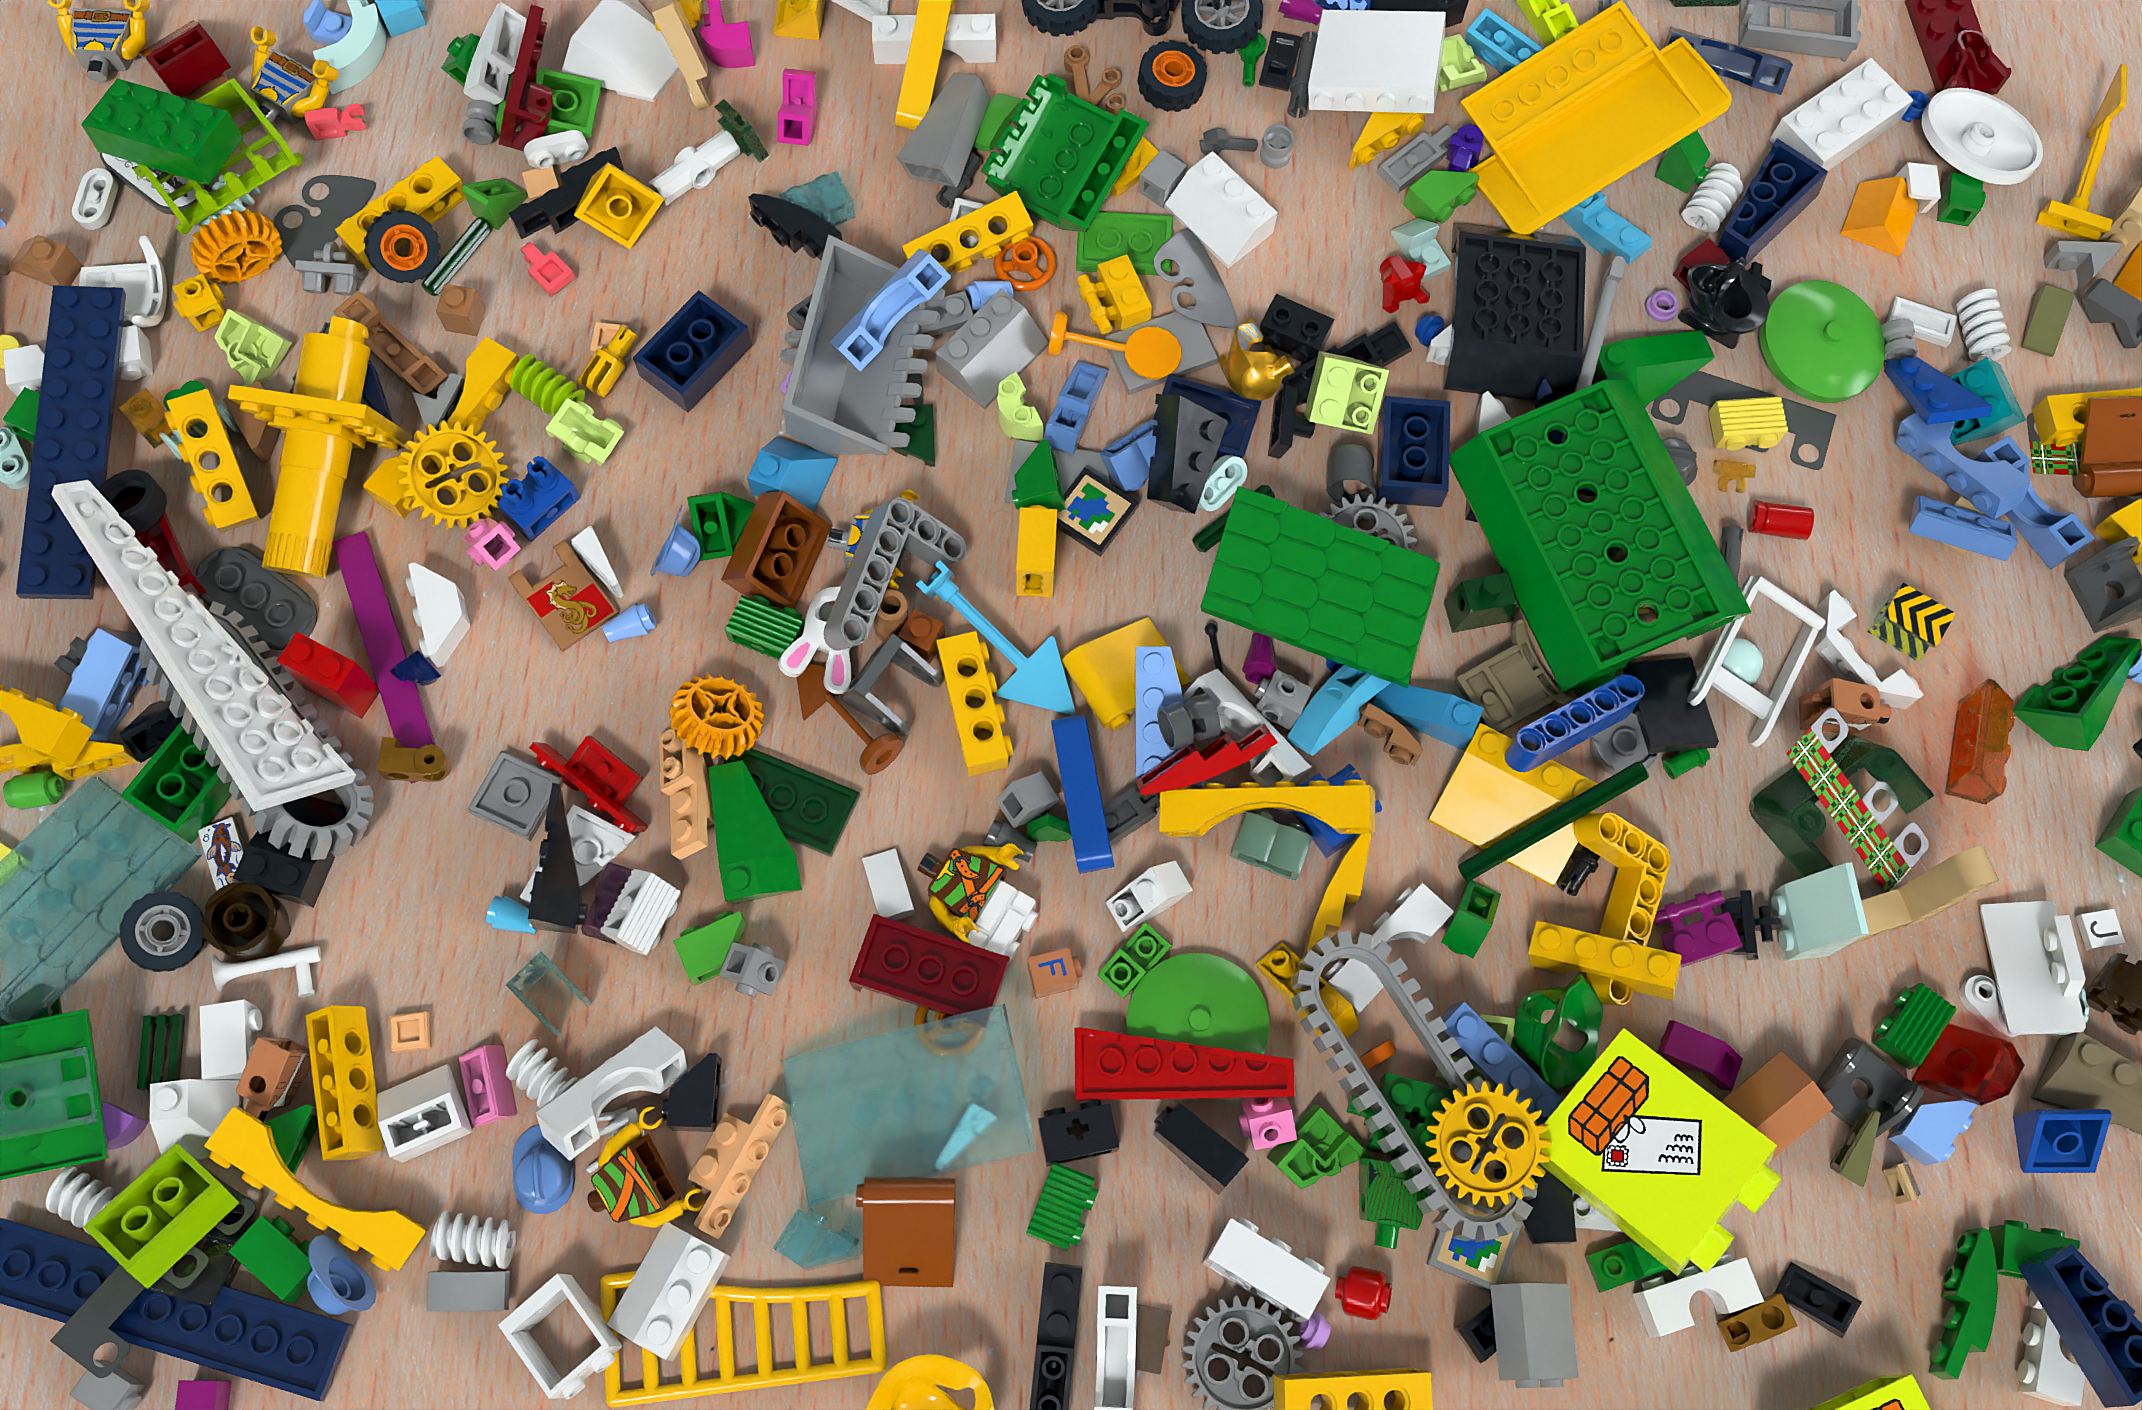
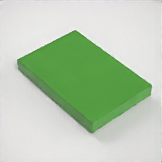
[1076,212,1173,276]

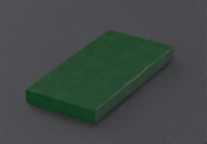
[723,748,861,857]

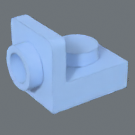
[303,0,352,45]

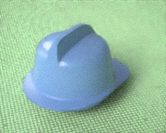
[650,505,701,577]
[512,1125,574,1214]
[307,1235,376,1315]

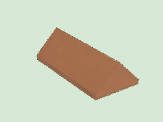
[1720,1051,1834,1159]

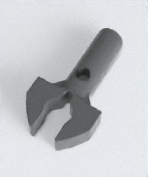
[1199,128,1258,156]

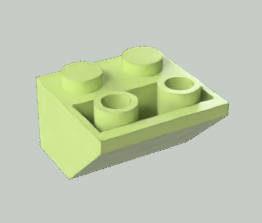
[1304,351,1389,434]

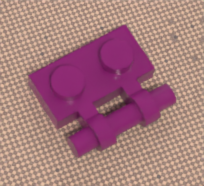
[1654,890,1743,968]

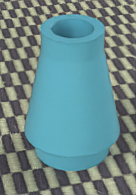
[485,895,538,935]

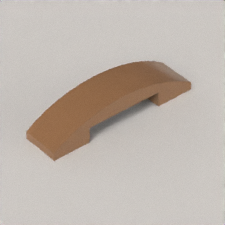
[333,291,448,397]

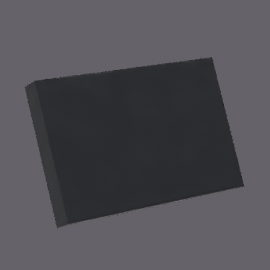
[1623,657,1719,754]

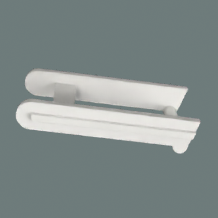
[1687,575,1826,747]

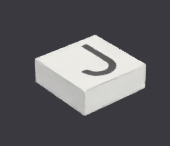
[2075,909,2126,951]

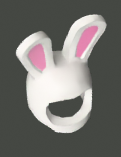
[778,587,859,694]

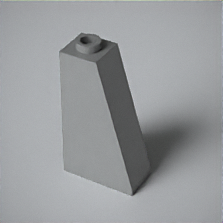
[896,72,990,187]

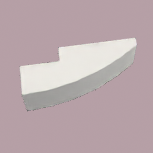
[463,2,527,106]

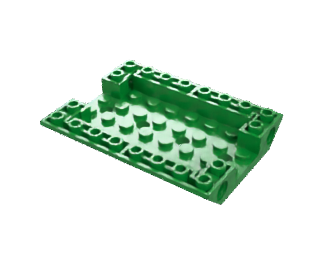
[1449,379,1751,693]

